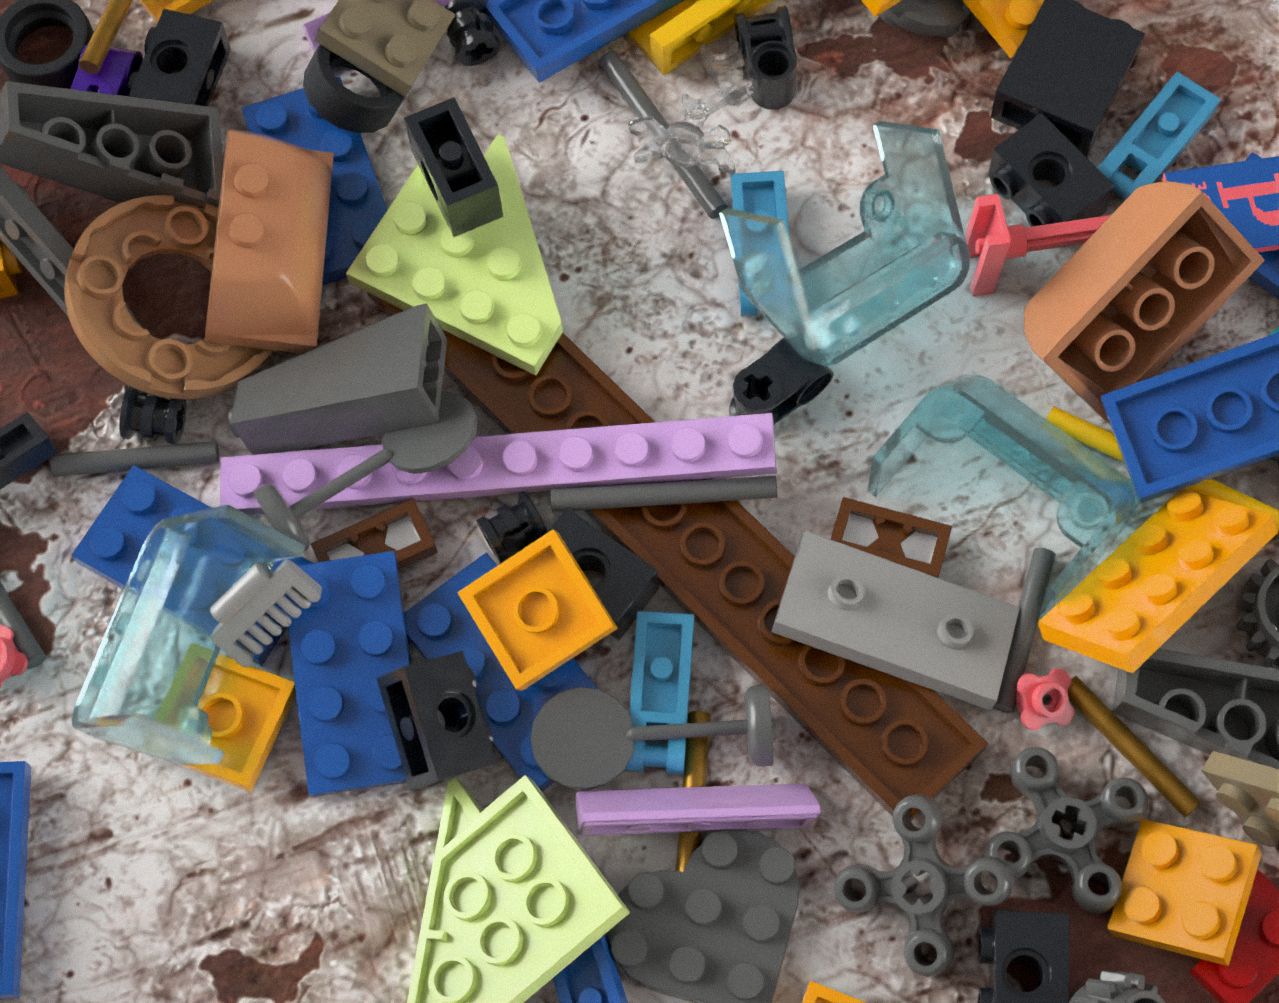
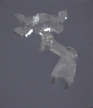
[628,36,753,175]

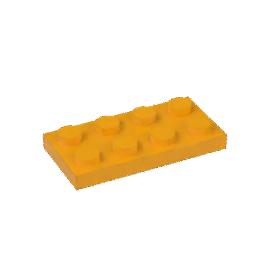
[1038,489,1278,673]

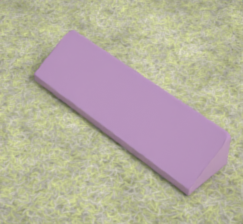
[576,784,821,836]

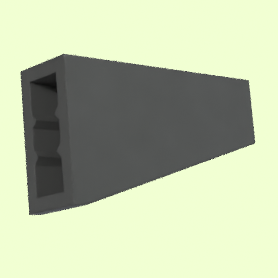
[229,303,447,455]

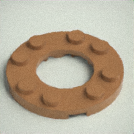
[64,195,273,399]

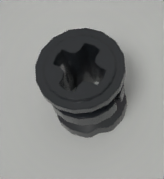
[444,0,501,66]
[119,386,187,444]
[476,491,547,564]

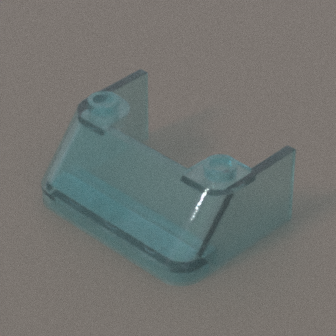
[719,121,970,366]
[867,375,1139,620]
[71,505,306,765]

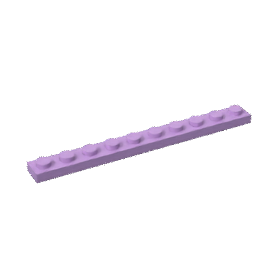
[220,413,777,516]

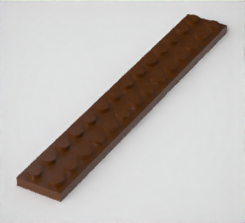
[367,292,988,821]

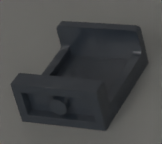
[990,0,1145,158]

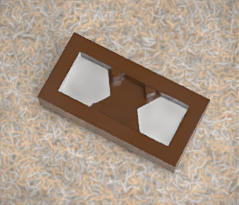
[831,497,952,578]
[311,498,438,570]

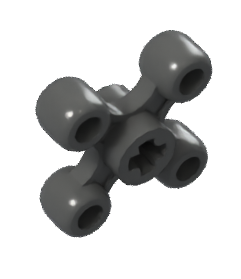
[983,747,1148,914]
[833,794,1015,977]

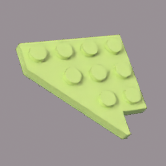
[346,134,563,375]
[407,775,630,1003]

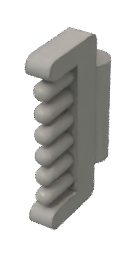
[210,560,322,667]

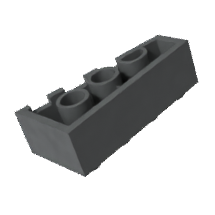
[0,81,223,208]
[1112,649,1279,769]

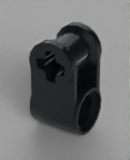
[734,6,797,109]
[729,333,834,425]

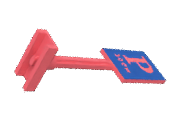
[961,156,1279,296]

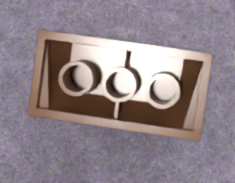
[204,129,334,354]
[1024,181,1265,423]

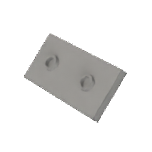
[771,530,1020,711]

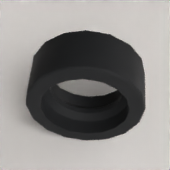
[0,0,94,89]
[303,44,405,133]

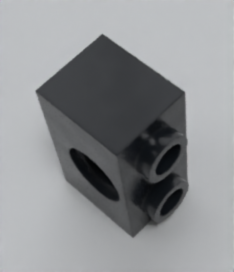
[127,9,231,107]
[404,97,504,237]
[988,113,1115,227]
[546,508,659,641]
[376,651,497,790]
[977,910,1069,1003]

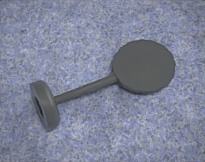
[253,391,479,558]
[530,685,773,791]

